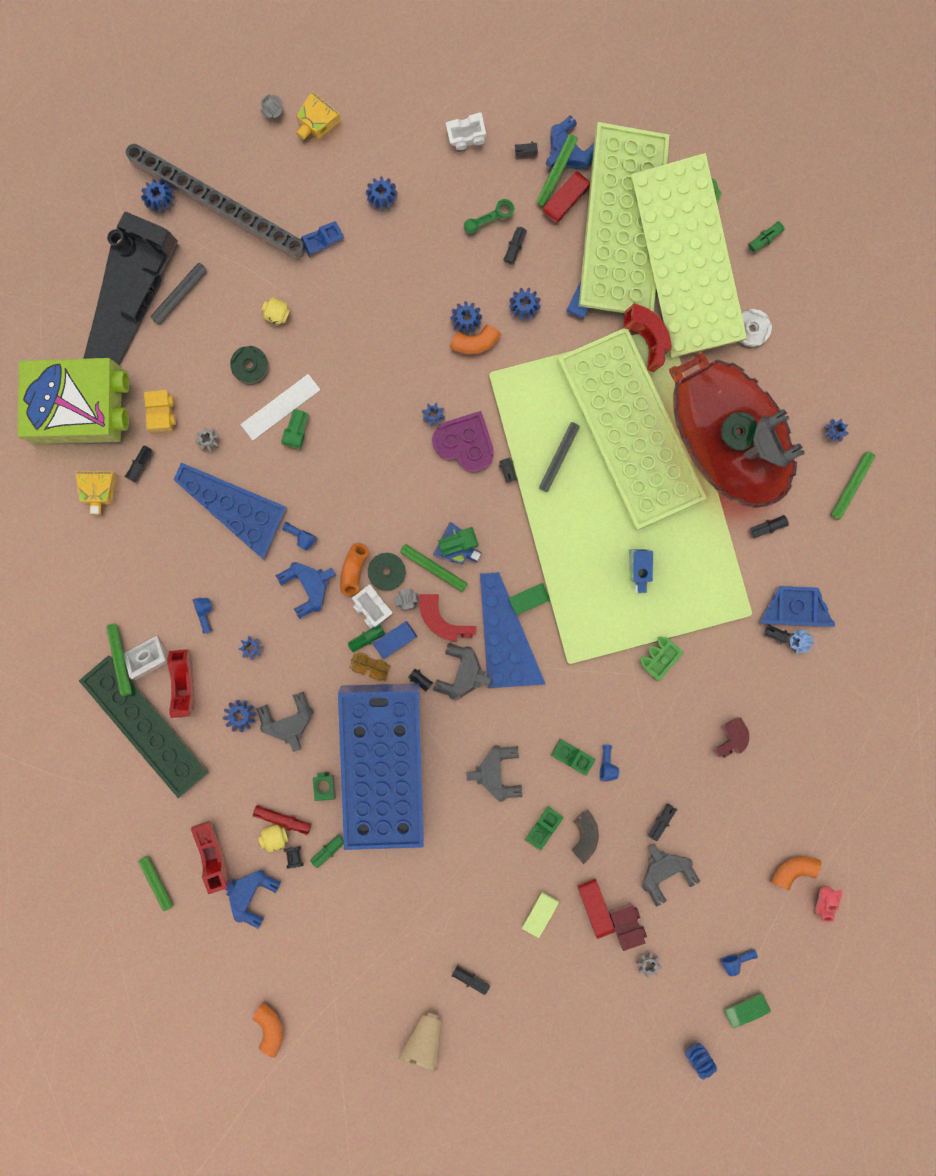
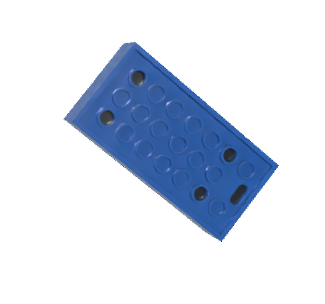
[338,683,424,850]

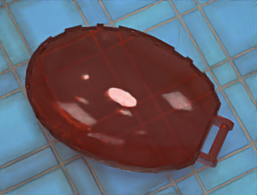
[669,352,797,508]

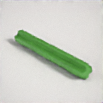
[537,134,578,206]
[831,451,875,519]
[400,544,468,592]
[106,624,132,696]

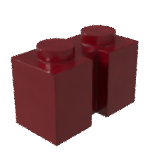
[609,903,647,951]

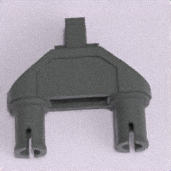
[745,409,805,467]
[433,643,493,700]
[256,691,314,752]
[466,745,523,802]
[642,844,700,907]

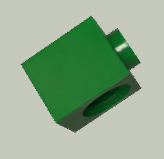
[313,772,336,801]

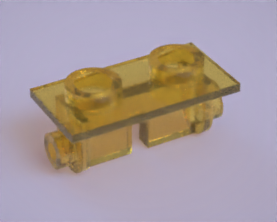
[349,653,391,681]

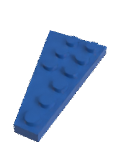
[173,463,287,560]
[480,572,545,688]

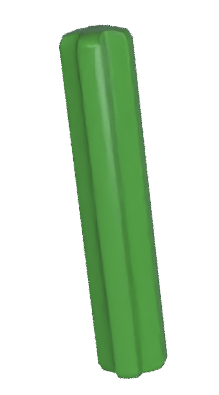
[138,856,173,911]

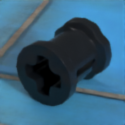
[284,846,304,869]

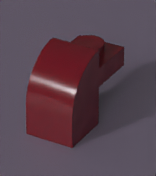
[712,717,750,758]

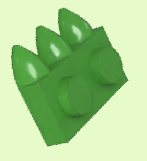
[640,637,684,681]

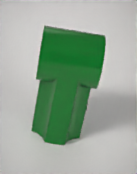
[281,409,309,450]
[438,527,479,556]

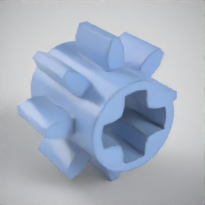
[789,630,814,653]

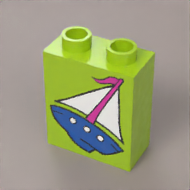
[18,358,129,444]

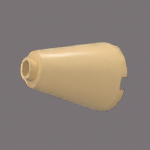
[399,1012,441,1072]

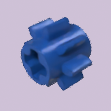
[422,402,445,427]
[824,419,849,442]
[238,636,263,660]

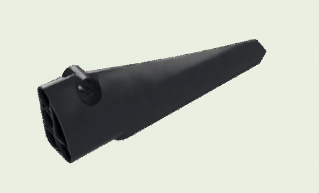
[83,211,178,365]

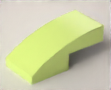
[522,892,559,938]

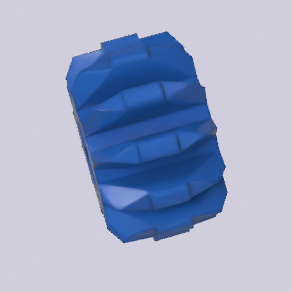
[365,176,398,210]
[141,179,174,212]
[509,288,541,320]
[450,301,482,334]
[223,700,256,732]
[686,1043,717,1080]

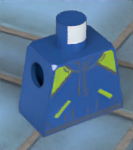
[433,522,482,565]
[629,549,653,593]

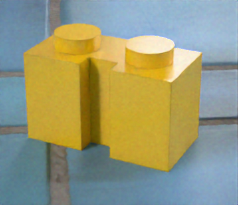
[144,390,176,433]

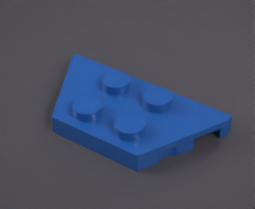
[760,586,835,627]

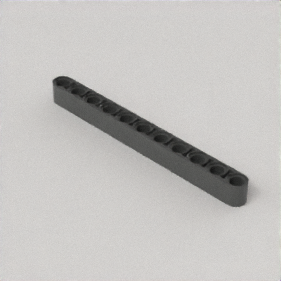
[125,144,305,259]

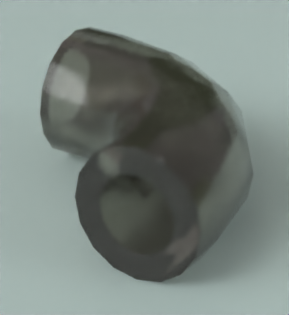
[571,809,599,864]

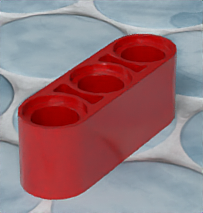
[542,171,590,224]
[577,878,615,939]

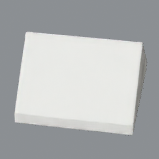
[123,636,168,680]

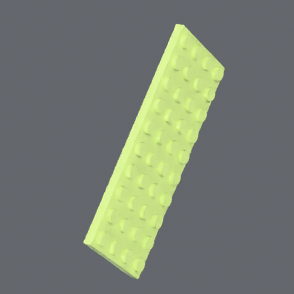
[579,122,670,313]
[631,153,747,358]
[558,328,707,530]

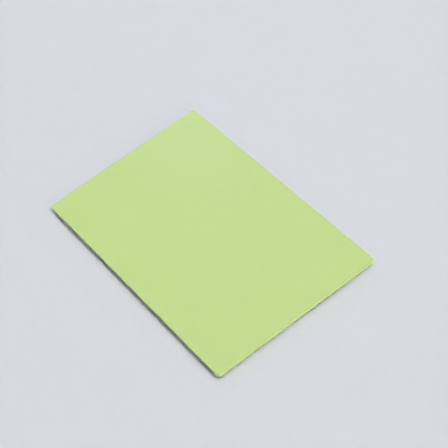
[489,334,752,664]

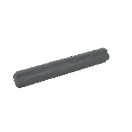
[151,263,206,324]
[539,422,580,492]

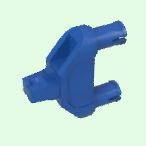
[545,115,594,169]
[275,562,336,619]
[225,870,281,929]

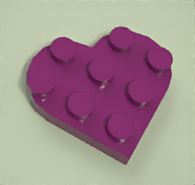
[432,411,494,472]

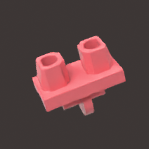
[815,887,842,922]

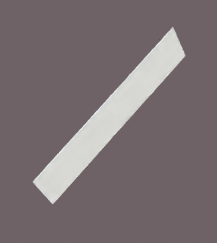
[240,374,320,440]

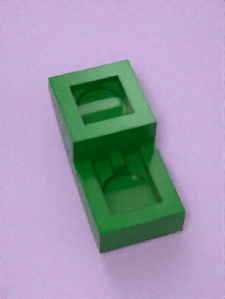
[508,583,550,616]
[551,739,596,776]
[525,806,564,851]
[725,993,771,1028]

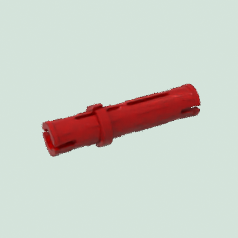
[253,805,312,835]

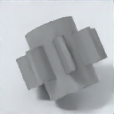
[260,94,283,118]
[195,427,220,452]
[394,589,419,610]
[636,952,662,978]

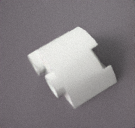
[445,112,486,150]
[352,584,393,629]

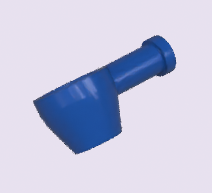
[282,522,317,550]
[193,598,212,634]
[600,745,619,782]
[720,949,758,976]

